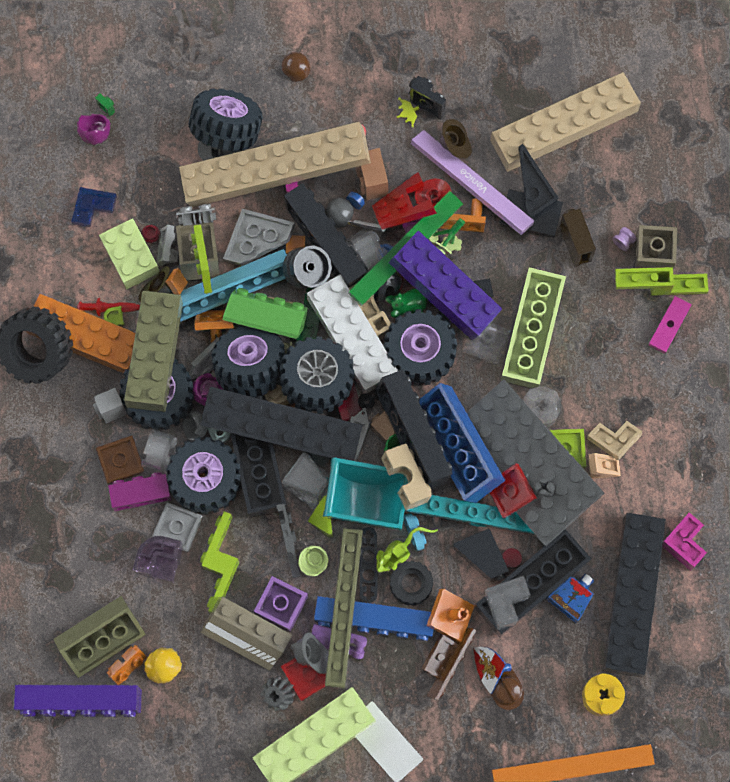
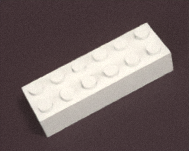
[307,275,398,394]

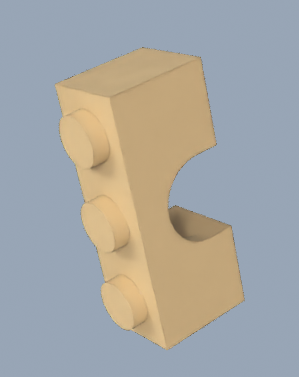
[349,284,391,340]
[381,444,431,510]

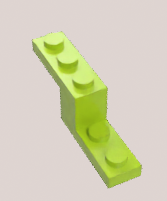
[615,267,709,295]
[200,511,239,613]

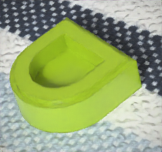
[104,306,125,326]

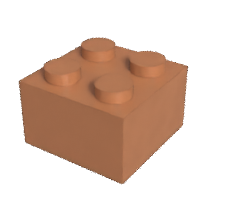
[355,148,388,201]

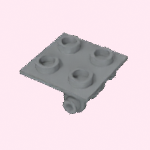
[176,204,217,226]

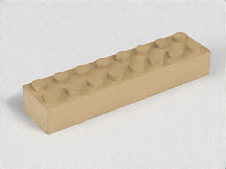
[491,72,641,172]

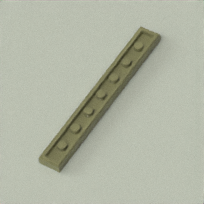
[325,528,363,688]

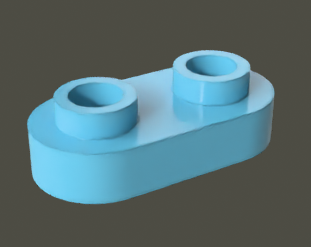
[403,513,427,551]

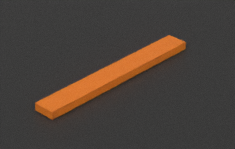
[492,744,655,782]

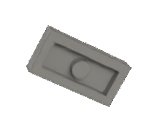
[156,225,179,266]

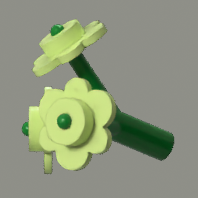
[428,218,465,255]

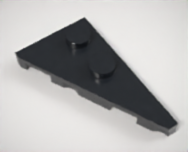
[518,144,559,218]

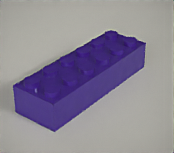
[388,231,502,340]
[14,685,142,717]

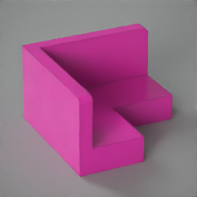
[662,512,707,571]

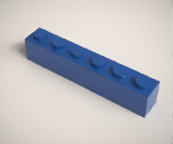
[314,596,433,641]

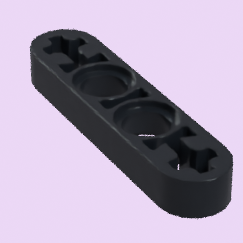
[360,527,378,604]

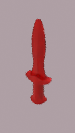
[77,298,140,316]

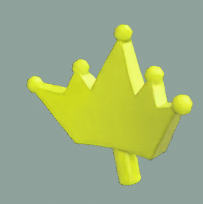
[397,98,419,127]

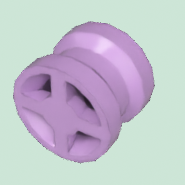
[612,227,636,251]

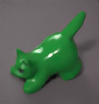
[385,288,427,318]

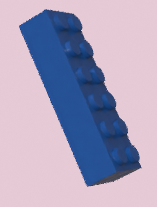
[419,383,505,503]

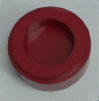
[502,548,522,569]

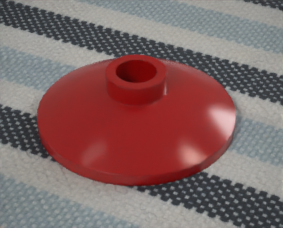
[415,178,452,206]

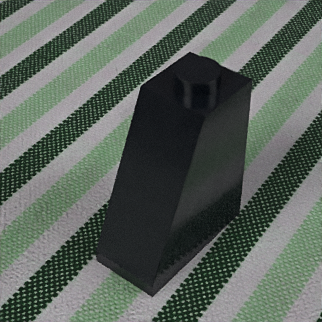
[453,528,509,583]

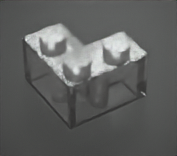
[345,230,388,273]
[484,576,530,630]

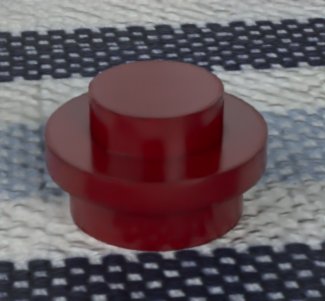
[141,225,160,243]

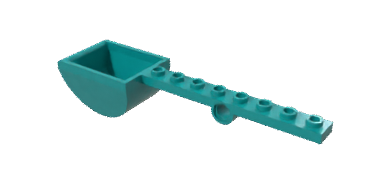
[323,458,534,534]

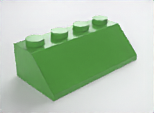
[222,288,308,339]

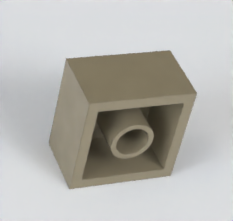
[635,225,677,269]

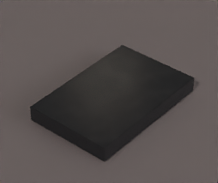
[500,189,563,238]

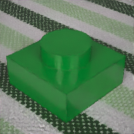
[95,93,115,117]

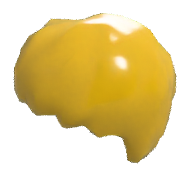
[144,648,182,684]

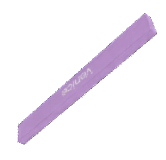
[411,130,534,235]

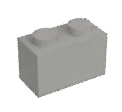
[93,388,127,423]

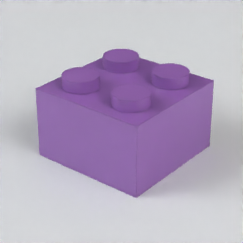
[254,576,308,632]

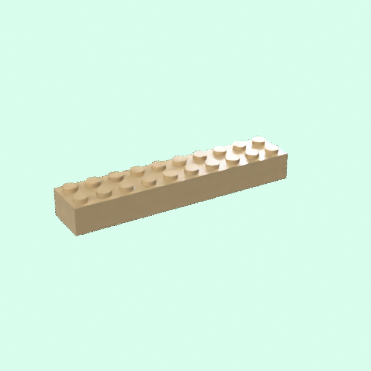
[179,122,371,207]

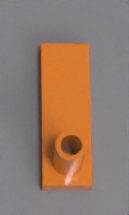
[440,198,486,232]

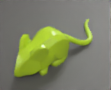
[376,527,438,572]

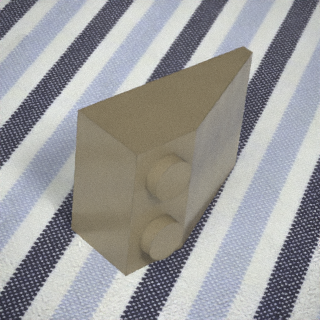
[176,222,219,280]

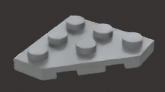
[223,209,295,266]

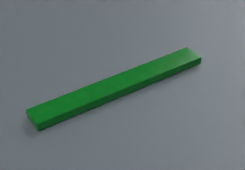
[348,191,463,307]

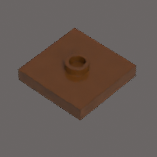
[96,435,145,485]

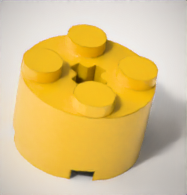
[582,674,625,716]

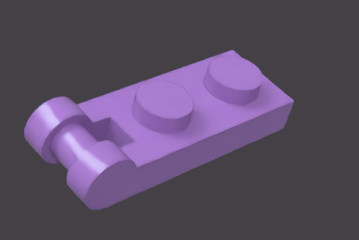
[312,624,367,659]

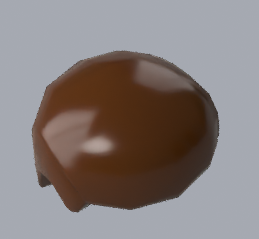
[281,52,311,82]

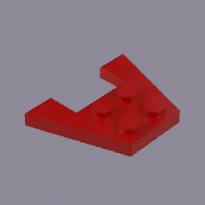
[372,172,437,230]

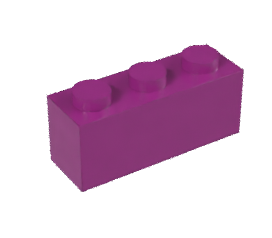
[108,472,172,512]

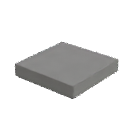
[152,502,203,552]

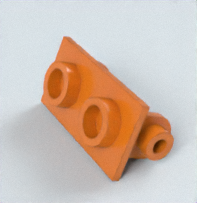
[107,645,147,685]

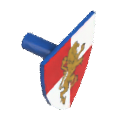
[474,646,511,694]

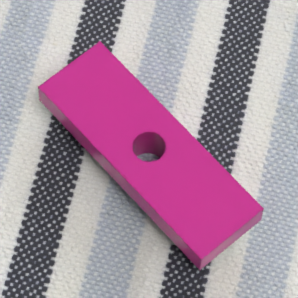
[648,296,692,354]

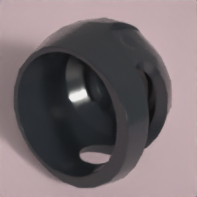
[374,271,403,301]

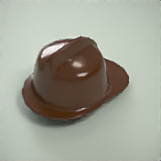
[491,669,524,710]

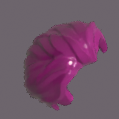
[192,373,223,406]

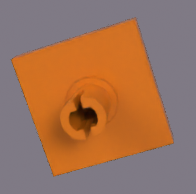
[195,310,234,343]
[427,589,474,642]

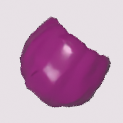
[77,114,110,145]

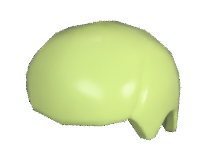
[298,545,329,576]

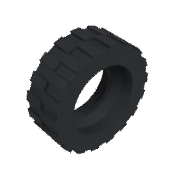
[390,560,433,606]

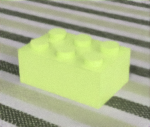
[99,218,160,290]

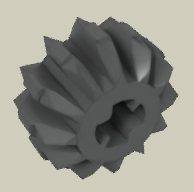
[260,676,295,711]

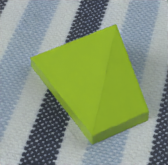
[308,496,333,538]

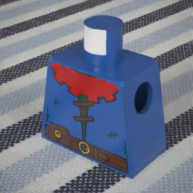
[547,574,594,624]

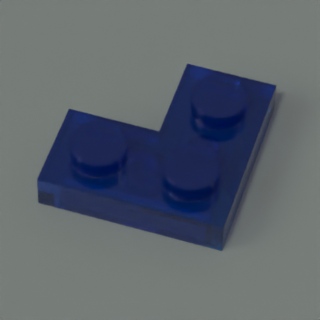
[71,187,117,227]

